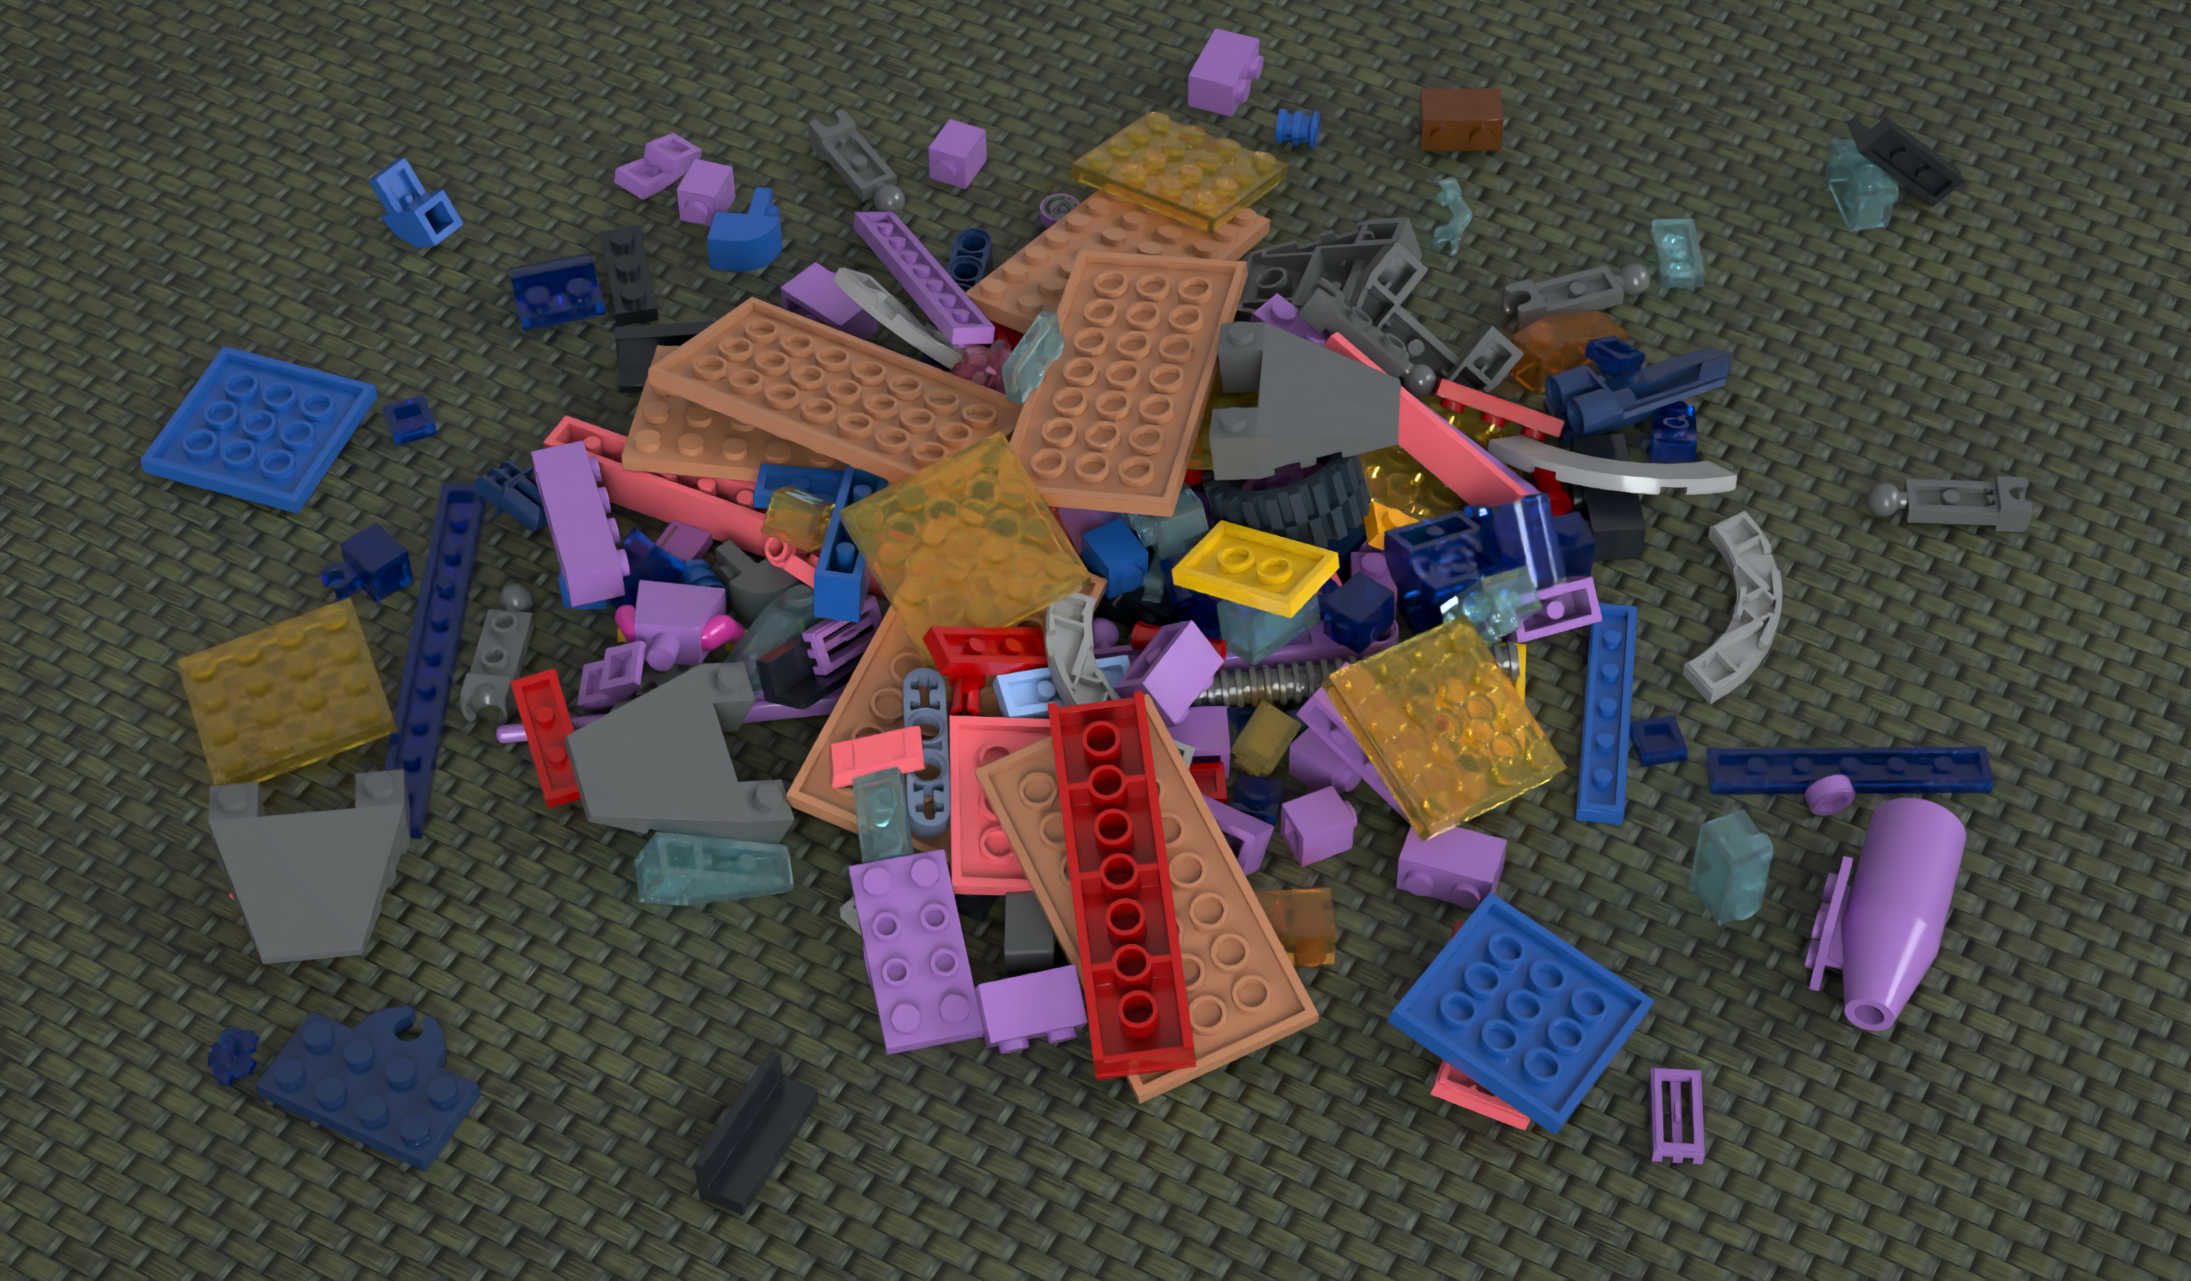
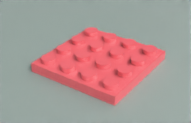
[948,716,1052,896]

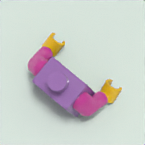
[615,580,756,671]

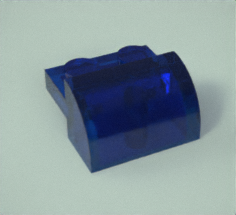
[508,252,606,331]
[1464,493,1567,596]
[1384,510,1510,604]

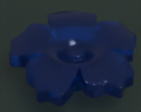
[208,1026,260,1086]

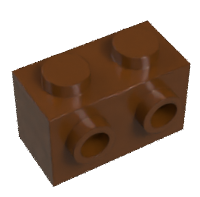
[1418,89,1504,151]

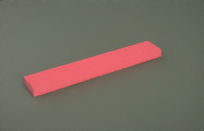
[1323,332,1538,532]

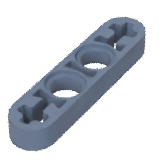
[902,667,951,838]

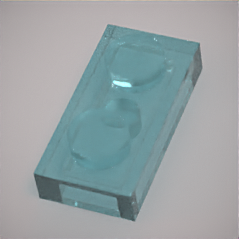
[1651,219,1705,288]
[1001,311,1064,404]
[852,767,913,864]

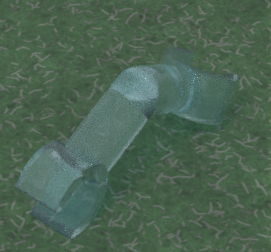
[1432,176,1473,256]
[1142,546,1176,603]

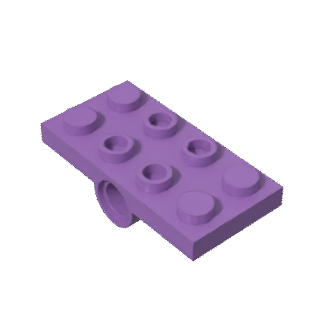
[849,849,984,1055]

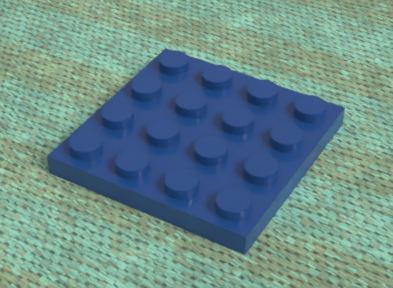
[140,346,378,514]
[1388,892,1655,1135]

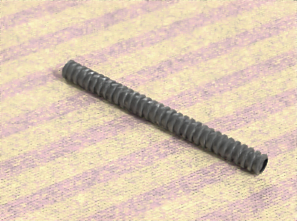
[1189,641,1520,710]

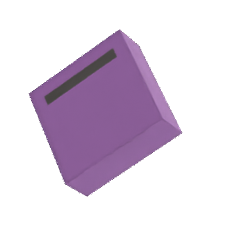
[651,520,713,568]

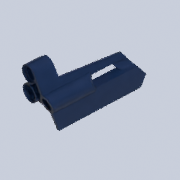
[1544,347,1733,447]

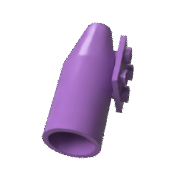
[1804,798,1966,1031]

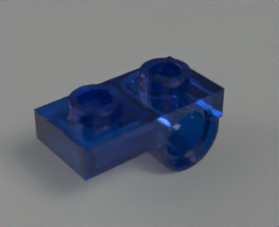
[1649,401,1697,464]

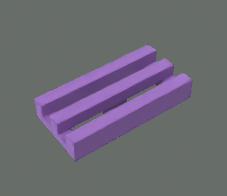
[802,595,883,675]
[1649,1068,1705,1164]

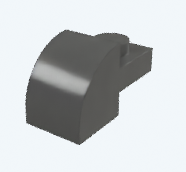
[715,540,802,623]

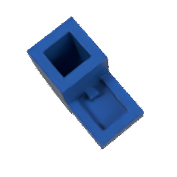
[368,157,464,248]
[707,187,783,272]

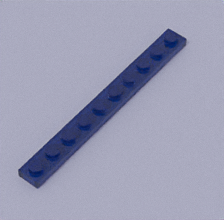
[384,484,487,839]

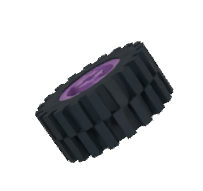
[1202,452,1371,548]

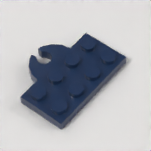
[255,1006,481,1172]

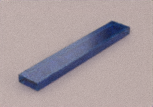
[1705,747,1994,795]

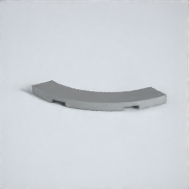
[832,267,1029,401]
[1488,435,1737,495]
[1682,511,1783,704]
[1043,584,1195,769]

